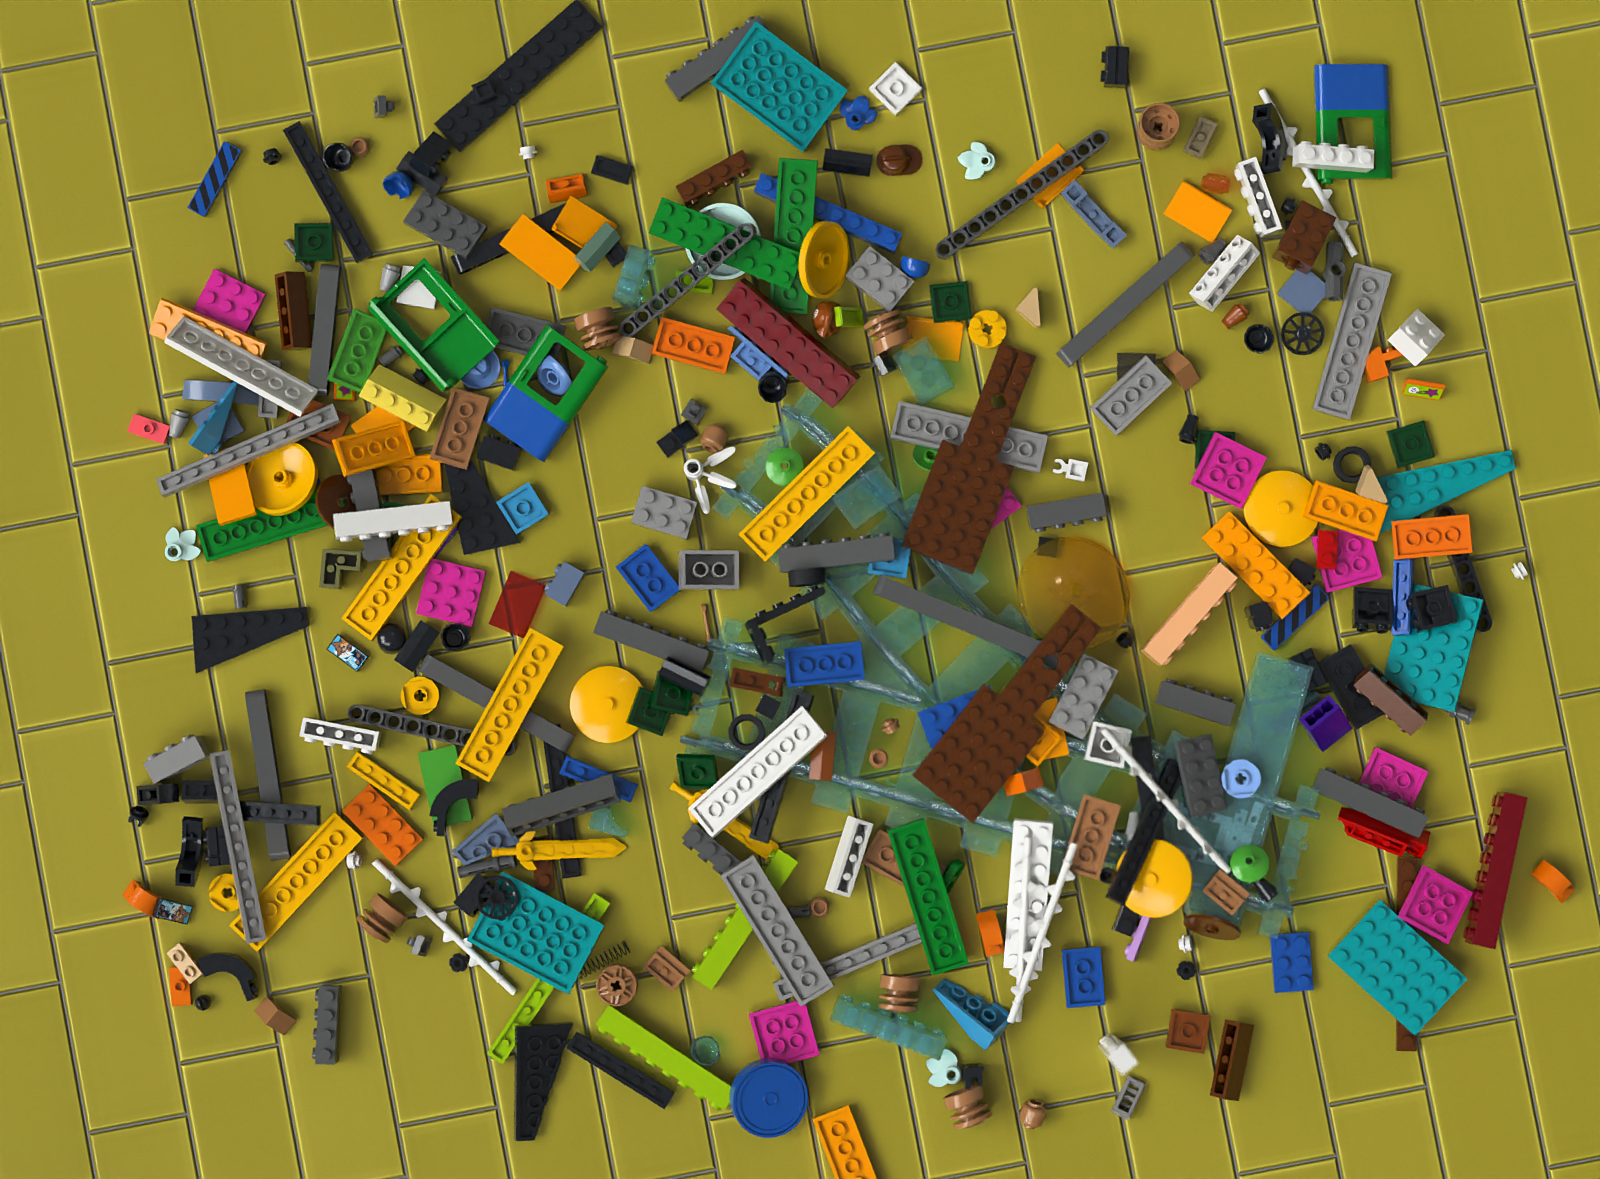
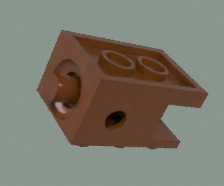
[1272,200,1337,274]

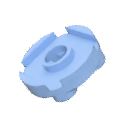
[1221,759,1261,798]

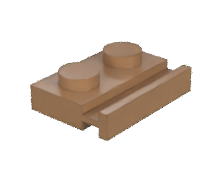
[1202,869,1250,916]
[643,945,690,992]

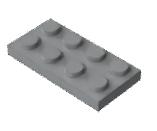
[1089,355,1172,435]
[1048,653,1118,740]

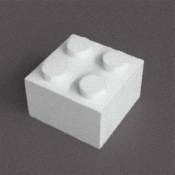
[1388,308,1445,366]
[1084,722,1132,768]

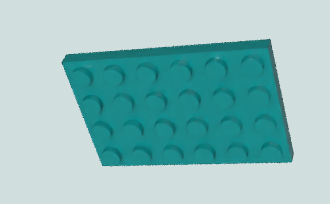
[710,21,848,152]
[1384,584,1484,712]
[467,872,605,994]
[1328,900,1467,1035]

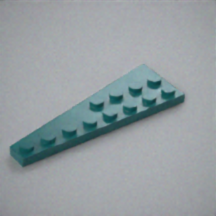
[1376,450,1516,534]

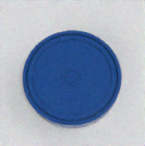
[729,1058,808,1138]

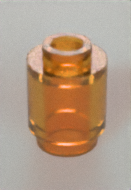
[1201,173,1230,194]

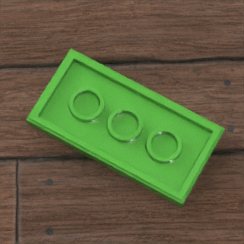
[327,308,387,393]
[418,745,472,825]

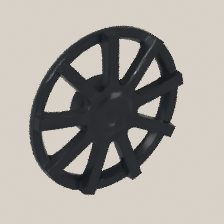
[1281,312,1324,355]
[475,875,519,919]

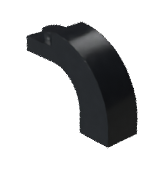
[1252,103,1286,174]
[430,779,479,836]
[175,816,205,888]
[197,952,258,1002]

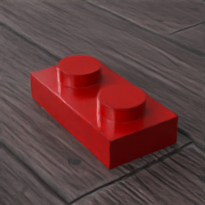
[1316,530,1338,570]

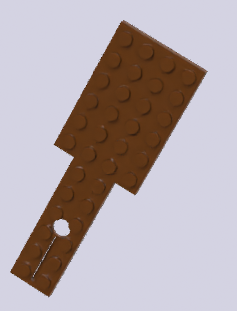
[901,342,1036,575]
[912,604,1102,823]

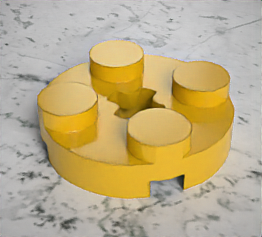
[968,310,1007,349]
[401,677,440,715]
[209,873,239,912]

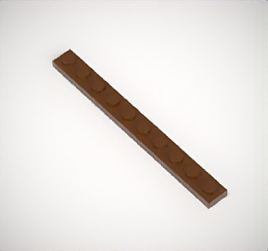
[1396,857,1417,1051]

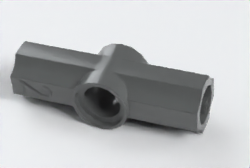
[1323,242,1346,302]

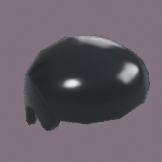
[323,143,354,172]
[1244,324,1274,354]
[758,371,787,403]
[377,623,406,655]
[440,623,471,652]

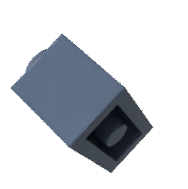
[544,562,585,606]

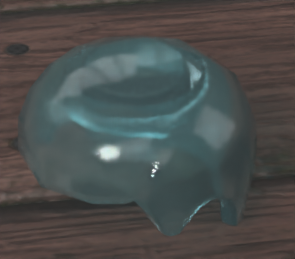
[690,1035,720,1066]

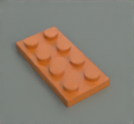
[651,317,735,374]
[1391,514,1473,560]
[342,784,423,866]

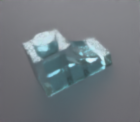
[588,806,628,838]

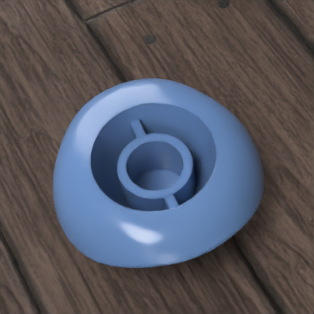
[461,350,500,388]
[537,355,573,396]

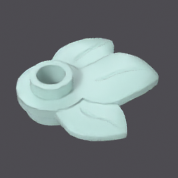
[958,142,996,180]
[165,527,201,561]
[926,1049,962,1087]

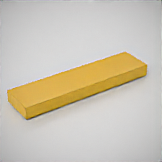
[347,751,421,810]

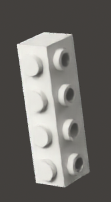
[1292,141,1374,173]
[1234,157,1282,238]
[1189,235,1260,312]
[299,717,382,754]
[825,816,873,898]

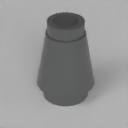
[1198,238,1227,265]

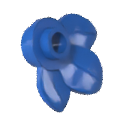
[840,95,877,130]

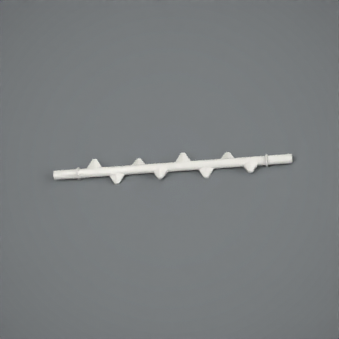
[1259,88,1358,257]
[1100,727,1231,874]
[1009,835,1037,1022]
[1007,842,1078,1023]
[372,859,517,995]

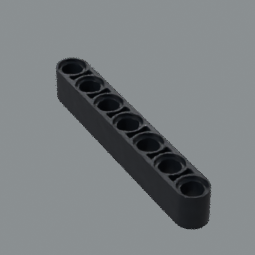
[451,203,566,275]
[1434,505,1492,633]

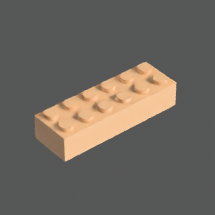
[1140,563,1237,666]

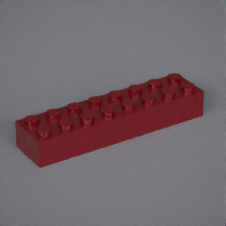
[716,277,861,409]
[1463,792,1528,949]

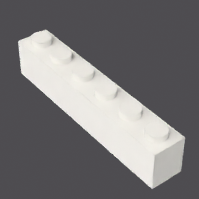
[333,501,452,542]
[1098,1034,1138,1075]

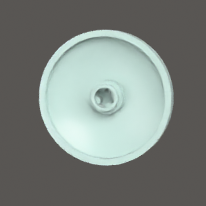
[686,203,761,280]

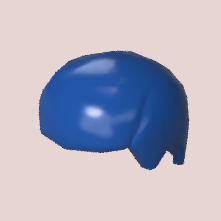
[383,171,414,199]
[901,256,930,279]

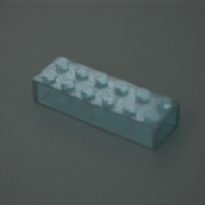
[830,994,947,1061]

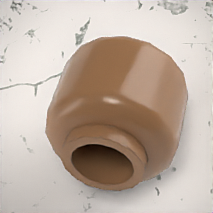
[701,423,729,453]
[1019,1099,1046,1129]

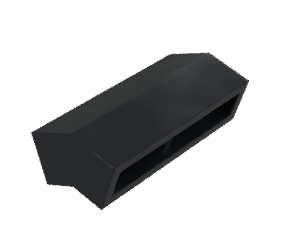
[822,148,872,177]
[396,151,448,196]
[394,620,440,672]
[658,656,711,697]

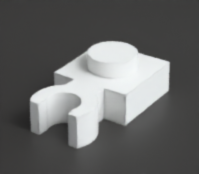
[1053,459,1088,482]

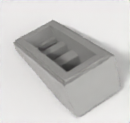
[1111,1075,1145,1120]

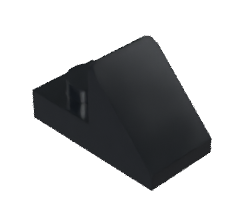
[656,420,698,458]

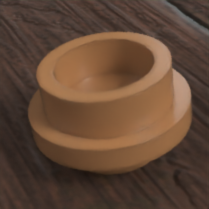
[350,137,369,157]
[881,717,900,734]
[869,749,888,768]
[810,898,829,917]

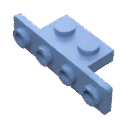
[728,325,789,381]

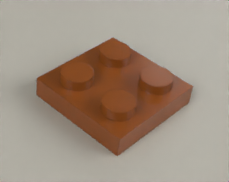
[1166,1009,1210,1054]

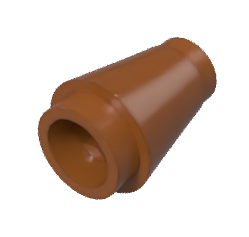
[1221,302,1250,330]

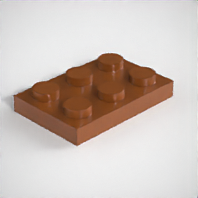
[286,400,352,451]

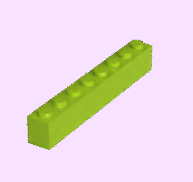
[691,847,798,990]
[596,1005,732,1110]

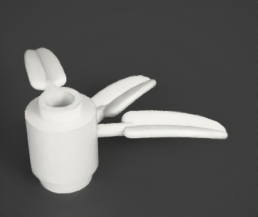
[684,446,737,514]

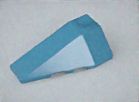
[188,381,239,455]
[933,979,1010,1050]

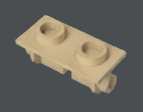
[166,943,203,984]

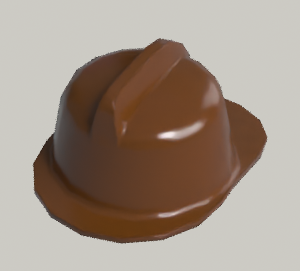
[876,144,922,176]

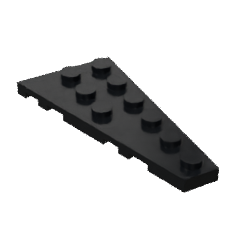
[444,459,520,555]
[192,607,309,674]
[514,1022,573,1141]

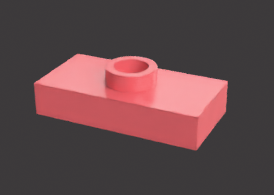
[127,414,170,444]

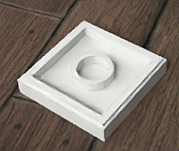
[869,62,923,116]
[396,265,441,310]

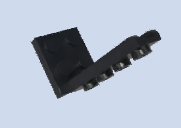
[744,585,825,666]

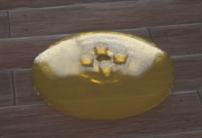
[1017,537,1130,649]

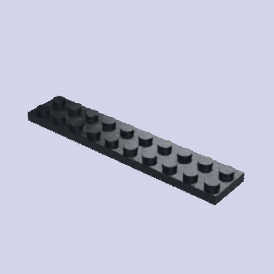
[434,0,602,153]

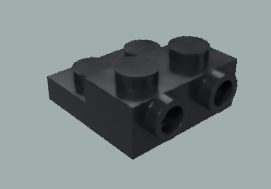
[1406,585,1458,633]
[1352,587,1393,634]

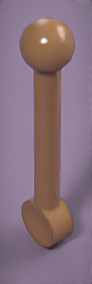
[701,604,713,644]

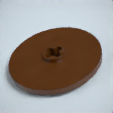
[316,475,357,529]
[1183,914,1241,940]

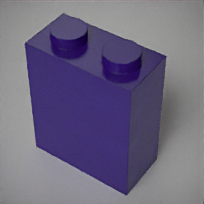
[1299,695,1353,753]

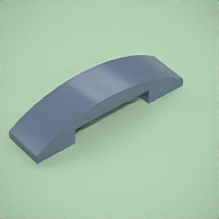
[1061,180,1127,249]
[182,380,259,405]

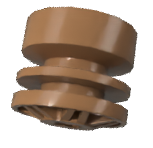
[1137,103,1180,150]
[574,307,622,351]
[863,309,913,356]
[356,893,408,943]
[596,963,638,1006]
[878,974,921,1013]
[943,1084,992,1129]

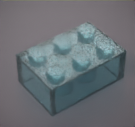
[612,244,655,311]
[892,336,955,406]
[832,465,902,531]

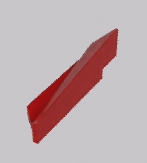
[1338,807,1430,859]

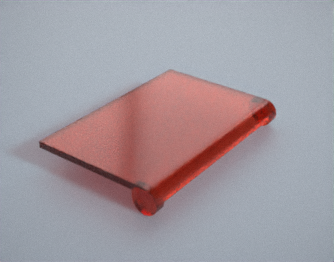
[489,571,546,638]

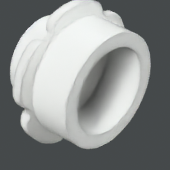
[519,146,538,159]
[1511,562,1528,580]
[347,851,362,870]
[1178,934,1193,953]

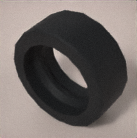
[1333,446,1371,483]
[788,567,826,587]
[728,714,765,751]

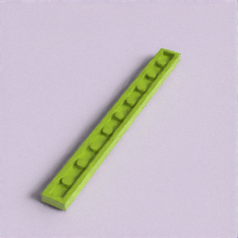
[487,893,611,1065]

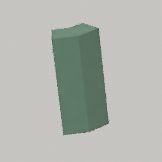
[574,222,621,272]

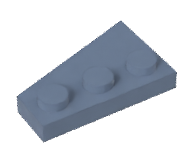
[452,813,519,866]

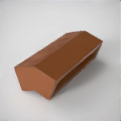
[809,731,836,781]

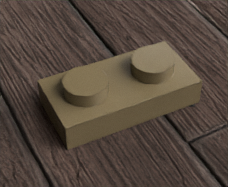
[1183,116,1217,159]

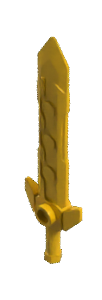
[669,780,779,861]
[492,831,627,870]

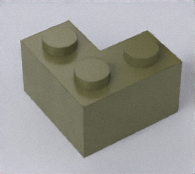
[319,549,364,590]

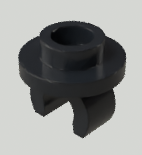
[128,806,149,827]

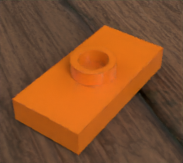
[169,967,192,1006]

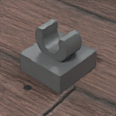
[374,95,395,118]
[870,353,896,376]
[681,399,707,425]
[407,935,432,957]

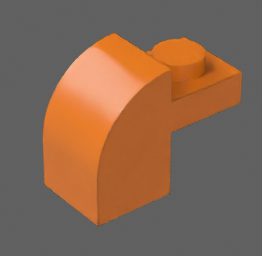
[1364,347,1403,383]
[1531,860,1575,904]
[122,879,162,919]
[976,909,1005,957]

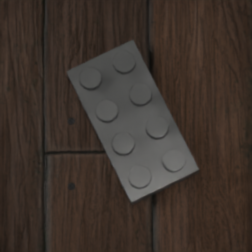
[403,191,488,259]
[487,307,566,361]
[1174,734,1227,818]

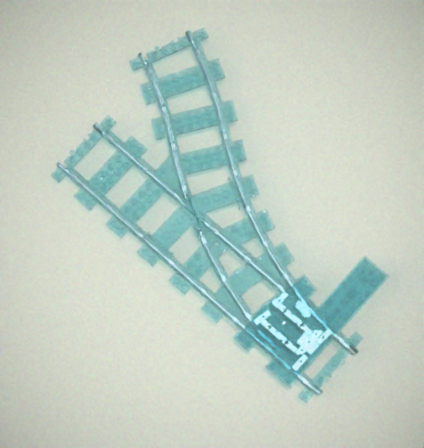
[680,389,1320,939]

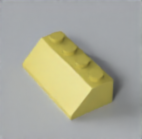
[359,364,447,434]

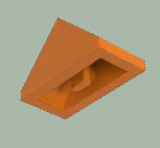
[1003,767,1044,796]

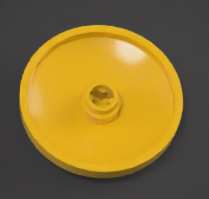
[799,221,850,299]
[246,442,318,516]
[1243,470,1318,547]
[570,666,643,743]
[1115,839,1193,917]

